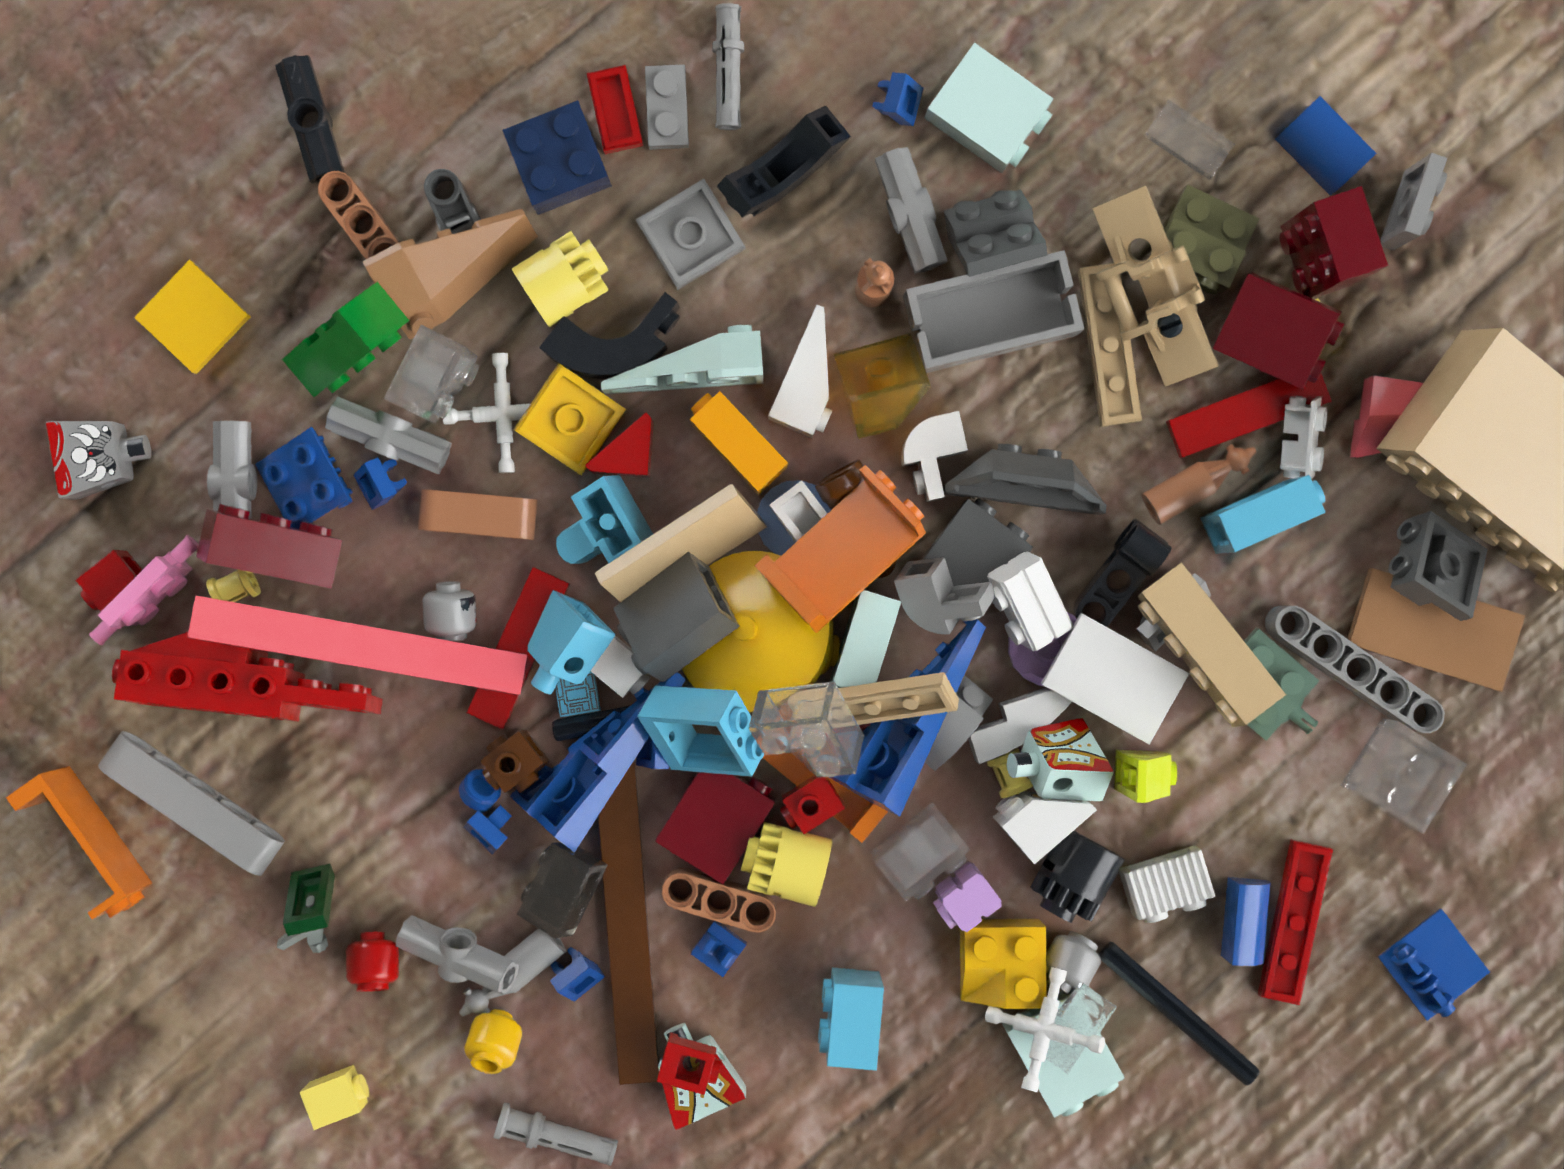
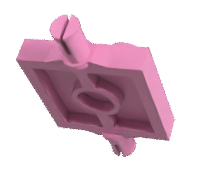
[89,535,199,645]

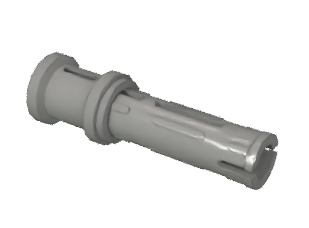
[493,1102,618,1166]

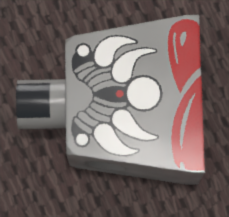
[46,421,151,500]

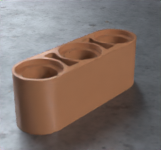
[318,171,400,259]
[418,489,538,540]
[662,867,776,933]

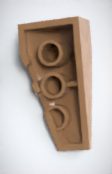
[363,209,538,340]

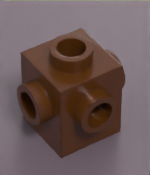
[480,729,549,793]

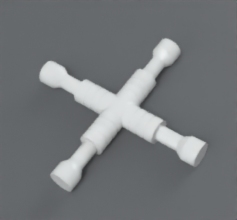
[443,353,530,473]
[985,967,1105,1092]

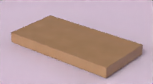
[1347,568,1525,692]

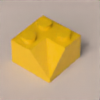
[960,919,1047,1009]

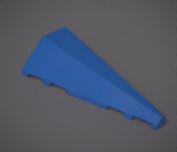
[819,619,986,817]
[510,672,686,853]

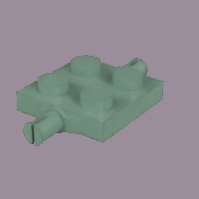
[1244,627,1320,741]

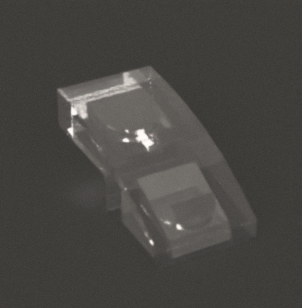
[1046,983,1117,1074]

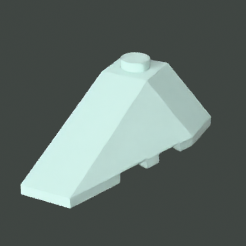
[601,325,764,394]

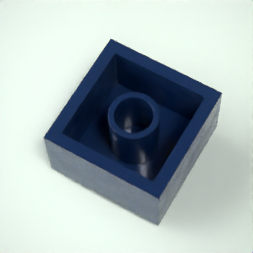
[502,100,612,215]

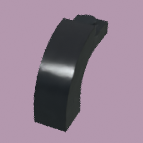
[717,106,851,218]
[539,292,680,379]

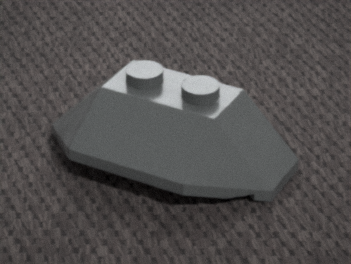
[943,444,1107,515]

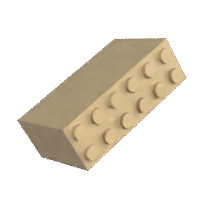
[1376,328,1564,593]

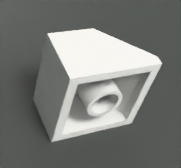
[993,791,1097,864]

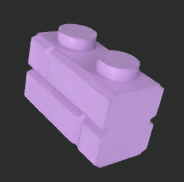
[933,862,1002,932]

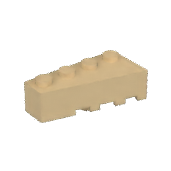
[1137,562,1286,727]

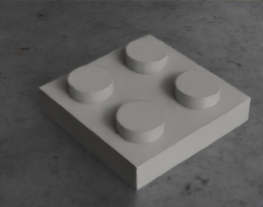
[1380,153,1447,251]

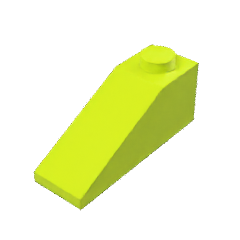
[1114,750,1177,803]

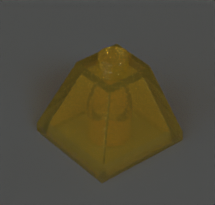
[834,333,931,439]

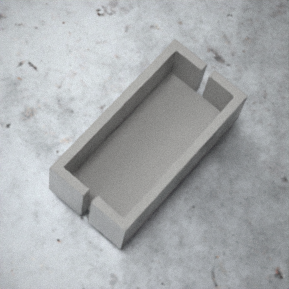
[903,250,1084,374]

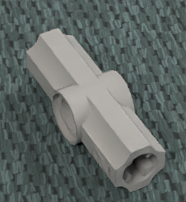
[875,147,948,274]
[325,397,452,474]
[207,421,257,519]
[396,915,519,995]

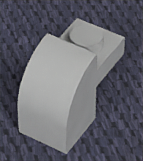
[894,557,995,635]
[925,675,993,771]

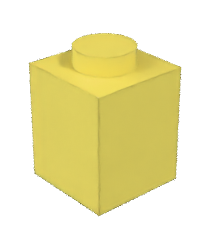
[299,1065,369,1130]

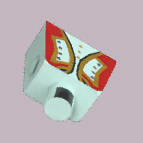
[1007,718,1114,801]
[658,1023,746,1130]

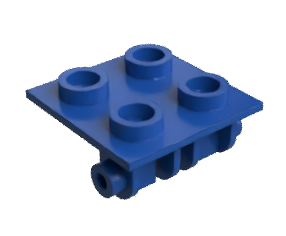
[255,427,353,529]
[1378,908,1490,1021]

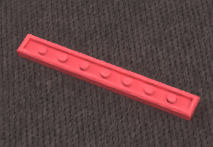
[187,596,527,695]

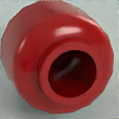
[346,932,399,992]

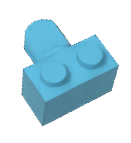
[556,475,653,564]

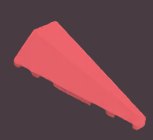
[1350,376,1423,458]

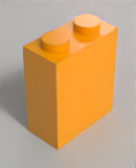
[690,391,788,496]

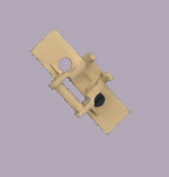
[1092,185,1219,387]

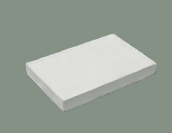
[1041,613,1189,745]

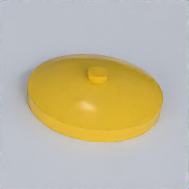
[682,551,833,713]

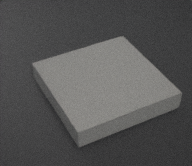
[636,179,746,290]

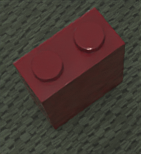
[1212,272,1345,389]
[655,772,775,885]

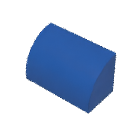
[1275,96,1377,196]
[1221,877,1271,966]

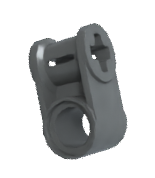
[424,169,481,234]

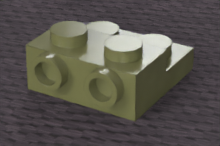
[1164,184,1260,294]

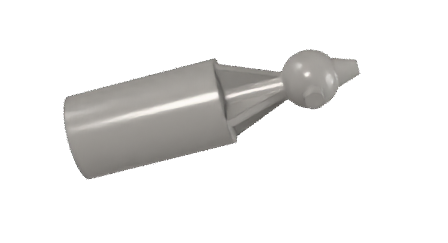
[459,924,566,1016]

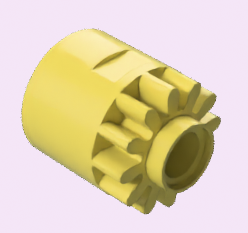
[511,231,609,328]
[741,822,832,907]

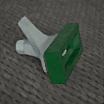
[277,864,335,953]

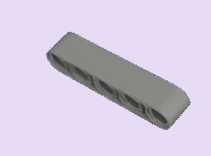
[1265,606,1445,733]
[98,731,285,876]

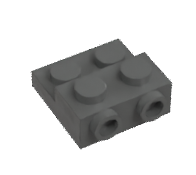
[944,189,1047,277]
[1388,511,1488,621]

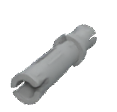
[712,3,744,130]

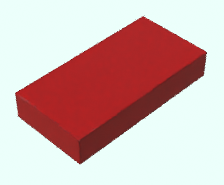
[586,65,643,154]

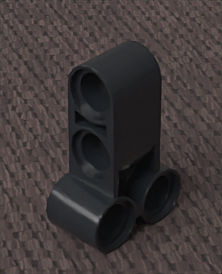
[1074,518,1172,627]

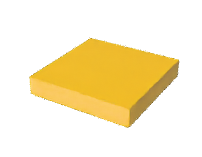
[134,259,251,374]
[513,363,626,476]

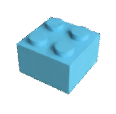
[818,967,884,1071]

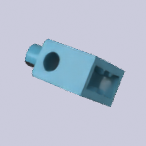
[528,590,616,694]

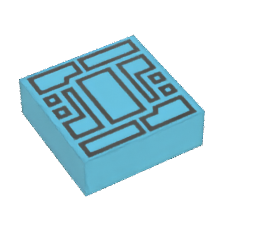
[555,671,601,717]

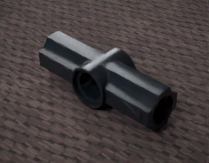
[275,55,345,184]

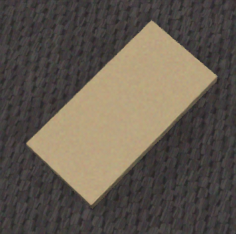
[595,484,767,602]

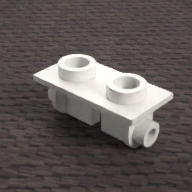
[1280,396,1327,479]

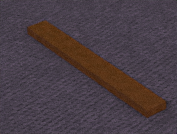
[598,761,659,1085]

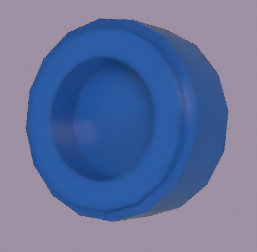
[458,769,501,813]

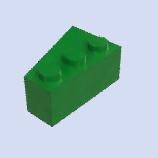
[282,281,410,397]

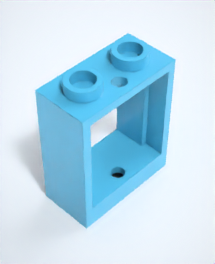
[1200,475,1326,554]
[637,686,768,777]

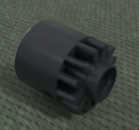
[1030,830,1125,923]

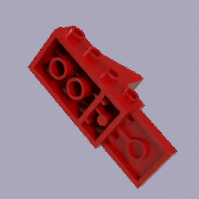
[112,632,383,722]

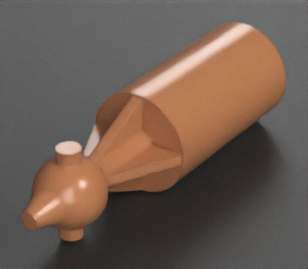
[855,258,894,308]
[1142,444,1257,525]

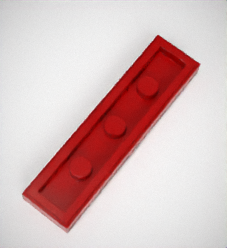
[1166,373,1332,458]
[466,567,570,729]
[1258,839,1333,1005]

